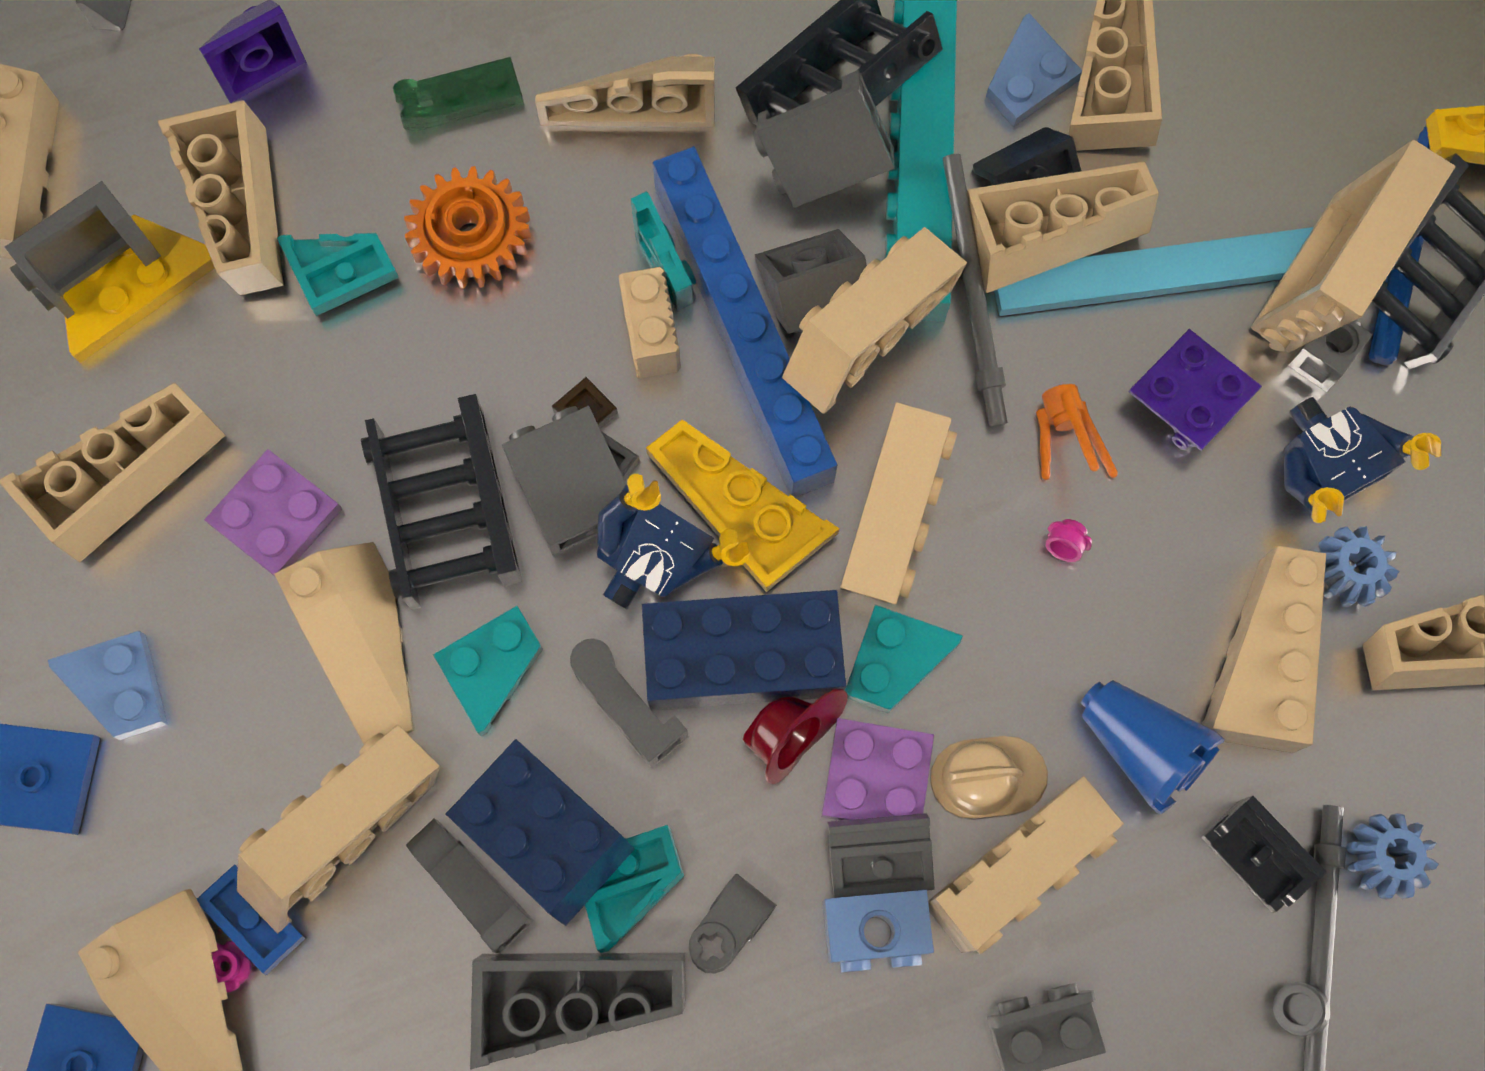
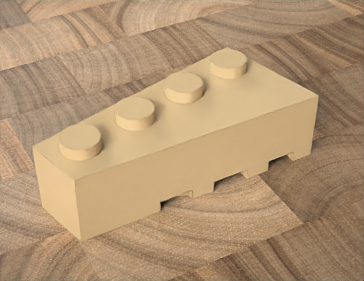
[158,100,284,296]
[967,161,1159,293]
[782,227,967,414]
[840,402,957,605]
[1201,546,1326,753]
[1363,595,1485,690]
[237,725,439,934]
[928,776,1124,954]

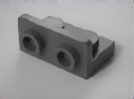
[987,983,1106,1071]

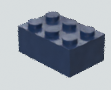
[445,739,635,926]

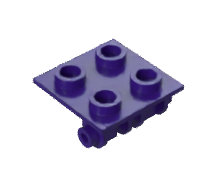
[1128,329,1262,451]

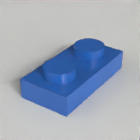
[197,864,305,976]

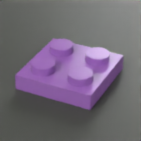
[204,449,342,576]
[821,718,934,821]

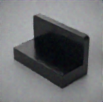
[973,127,1082,185]

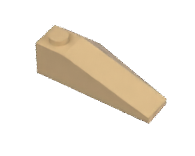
[535,54,715,127]
[274,542,414,744]
[78,888,243,1071]

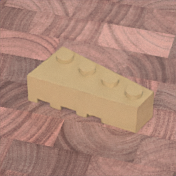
[1069,0,1162,151]
[0,64,59,260]
[0,383,226,563]

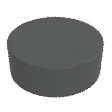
[1273,982,1331,1037]

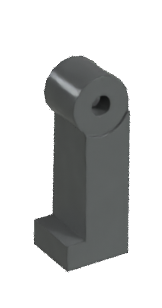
[570,638,689,768]
[406,818,534,954]

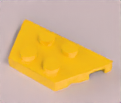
[63,214,215,363]

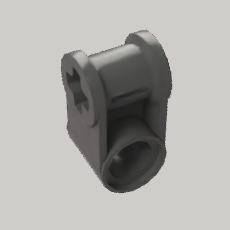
[689,874,777,974]

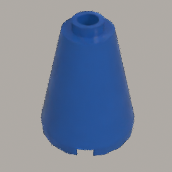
[1081,680,1225,814]

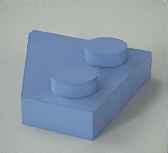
[986,13,1082,127]
[48,631,168,740]

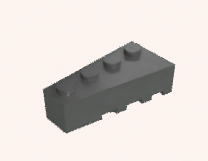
[470,953,685,1070]

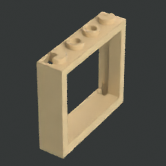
[1251,139,1456,353]

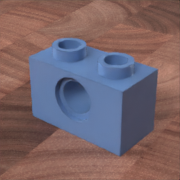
[822,890,934,972]

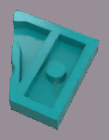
[845,605,963,713]
[585,825,684,954]

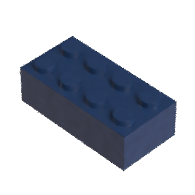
[642,590,846,711]

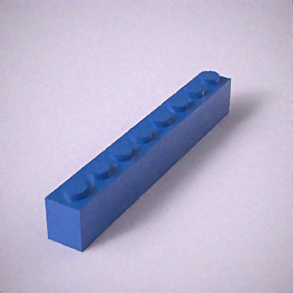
[652,146,838,498]

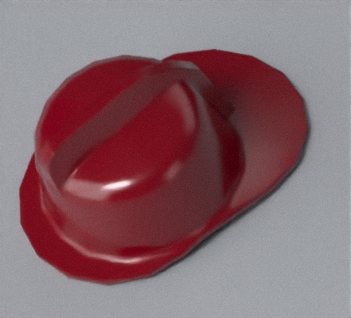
[743,689,848,785]

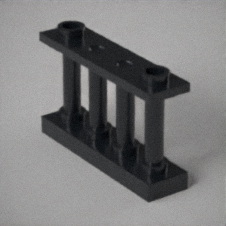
[735,0,943,125]
[1372,153,1485,369]
[361,394,523,610]

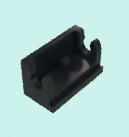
[1201,796,1327,913]

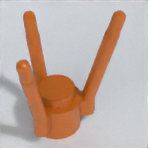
[1036,384,1118,480]

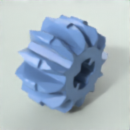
[1318,526,1400,607]
[1345,813,1439,899]

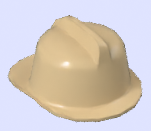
[931,736,1048,819]

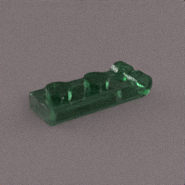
[393,57,524,131]

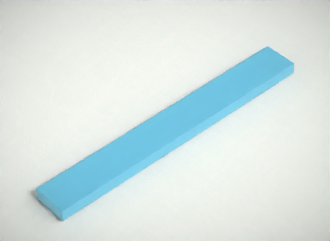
[994,227,1314,316]

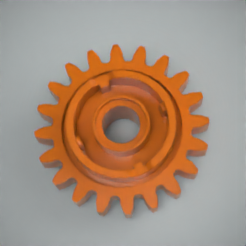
[404,166,531,289]

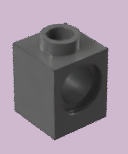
[1288,320,1373,392]

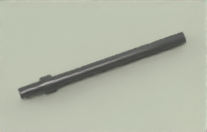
[943,154,1008,426]
[1303,805,1346,1071]

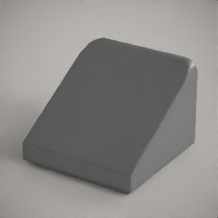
[76,0,131,31]

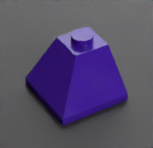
[199,0,306,103]

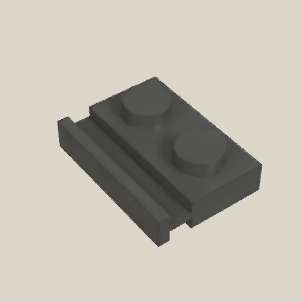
[827,813,935,898]

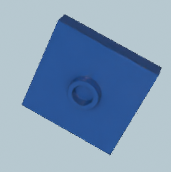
[0,724,100,835]
[26,1004,144,1071]

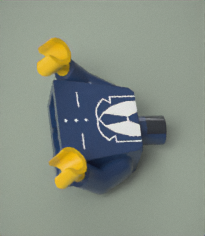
[1283,397,1441,523]
[597,474,750,609]

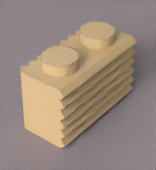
[618,267,681,379]

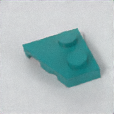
[631,191,696,311]
[277,233,399,316]
[433,606,543,736]

